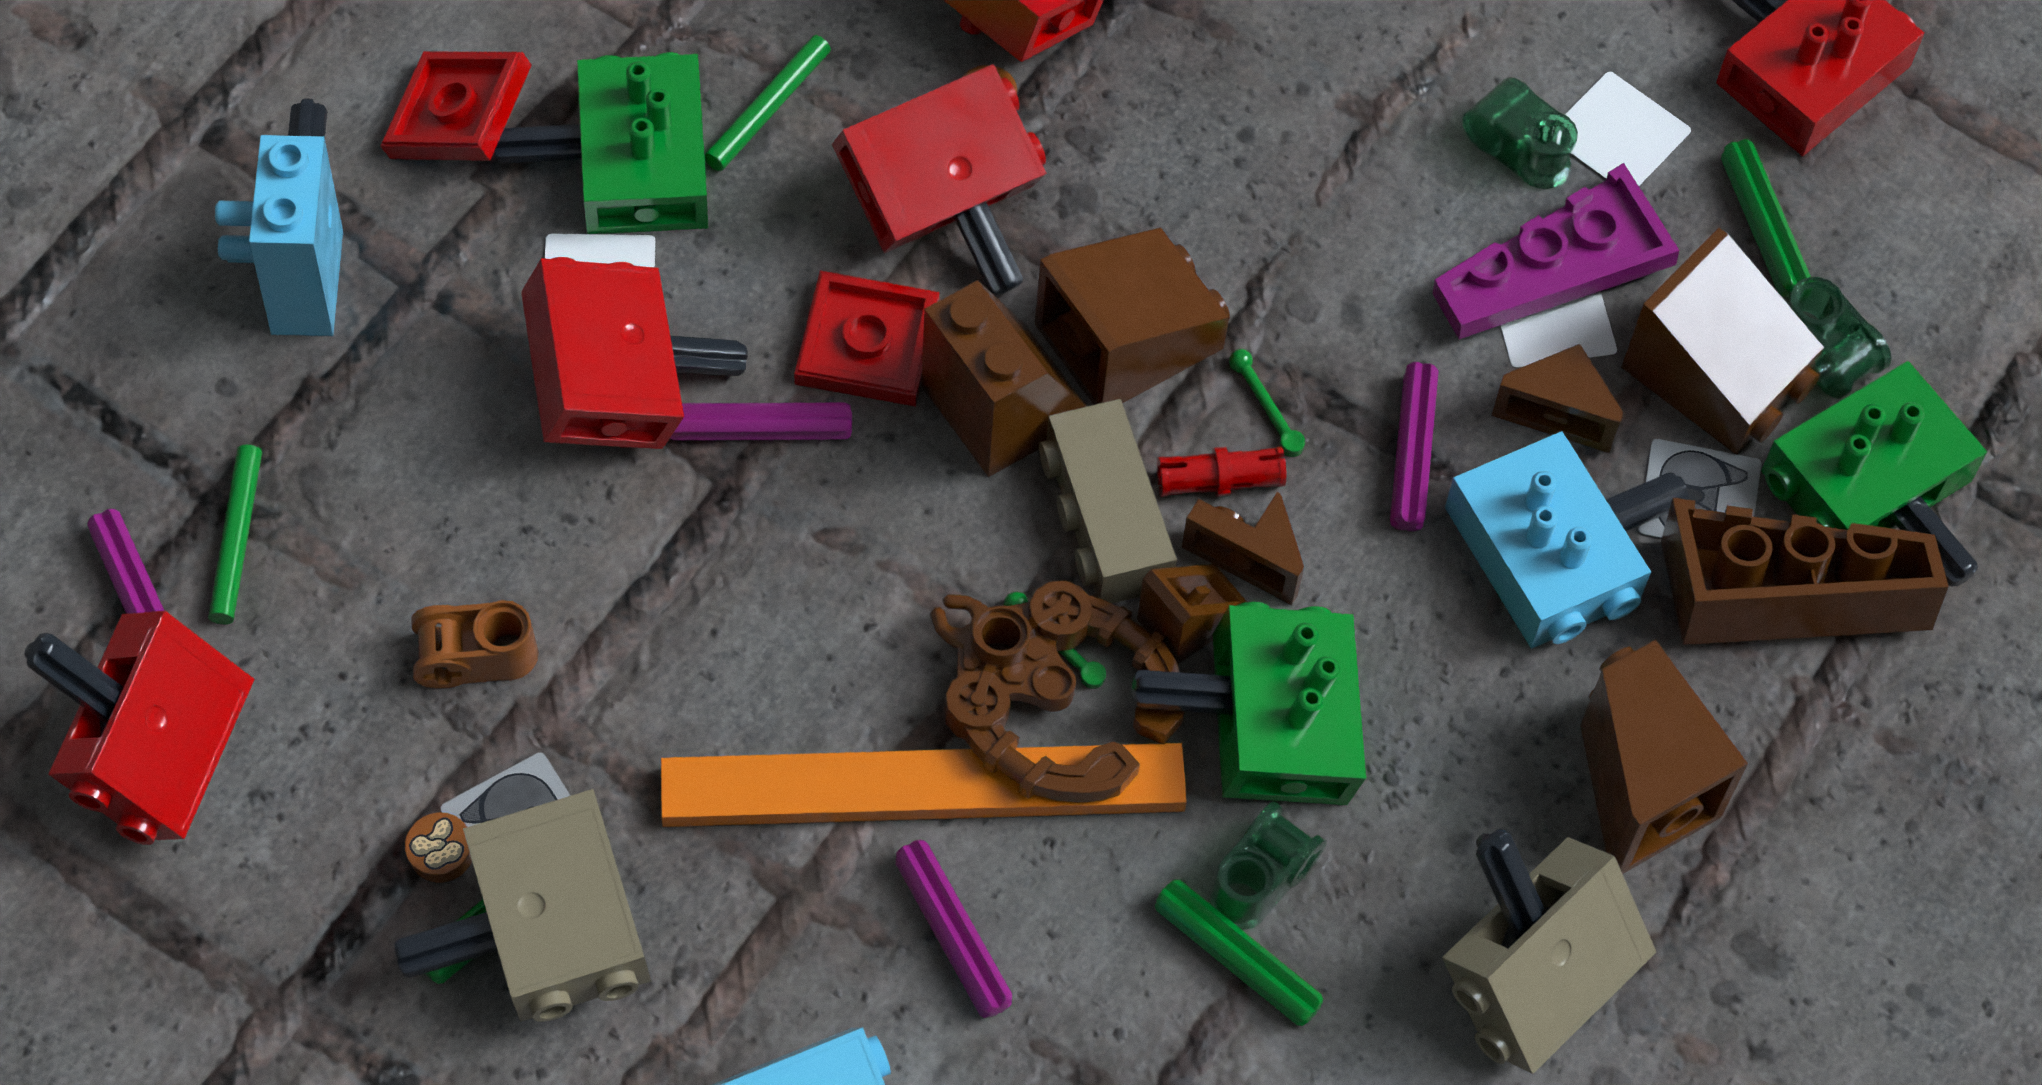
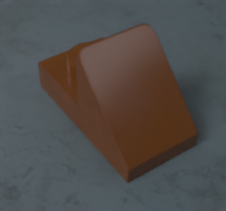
[1181,492,1304,606]

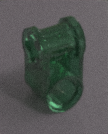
[1462,77,1578,189]
[1786,277,1892,399]
[1210,802,1327,930]

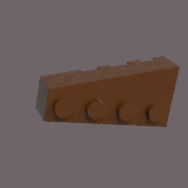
[1661,497,1949,645]

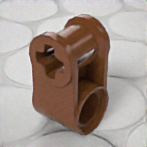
[411,600,539,688]

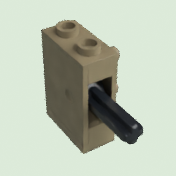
[395,789,651,1022]
[1442,829,1656,1074]

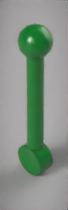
[1229,349,1305,457]
[1003,591,1106,689]

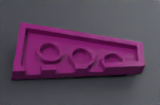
[1432,163,1680,339]

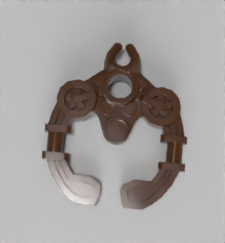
[930,581,1184,802]

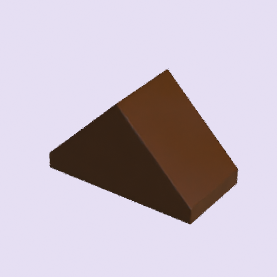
[1491,344,1623,453]
[1137,564,1247,665]

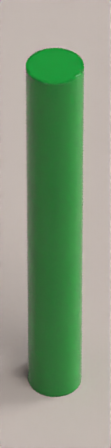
[704,35,831,172]
[208,444,262,625]

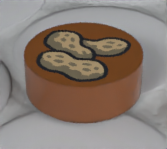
[405,812,472,883]

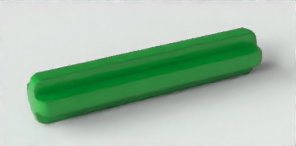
[1721,139,1812,299]
[1155,879,1323,1026]

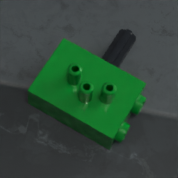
[494,52,709,234]
[1761,361,1987,587]
[1131,602,1366,805]

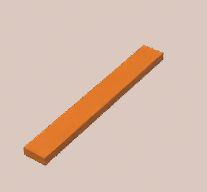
[661,743,1187,827]

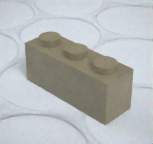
[1039,399,1177,604]

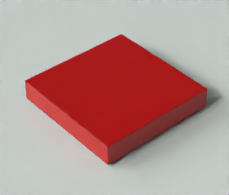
[380,51,532,161]
[794,270,940,407]

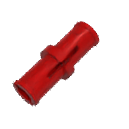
[1156,447,1287,497]

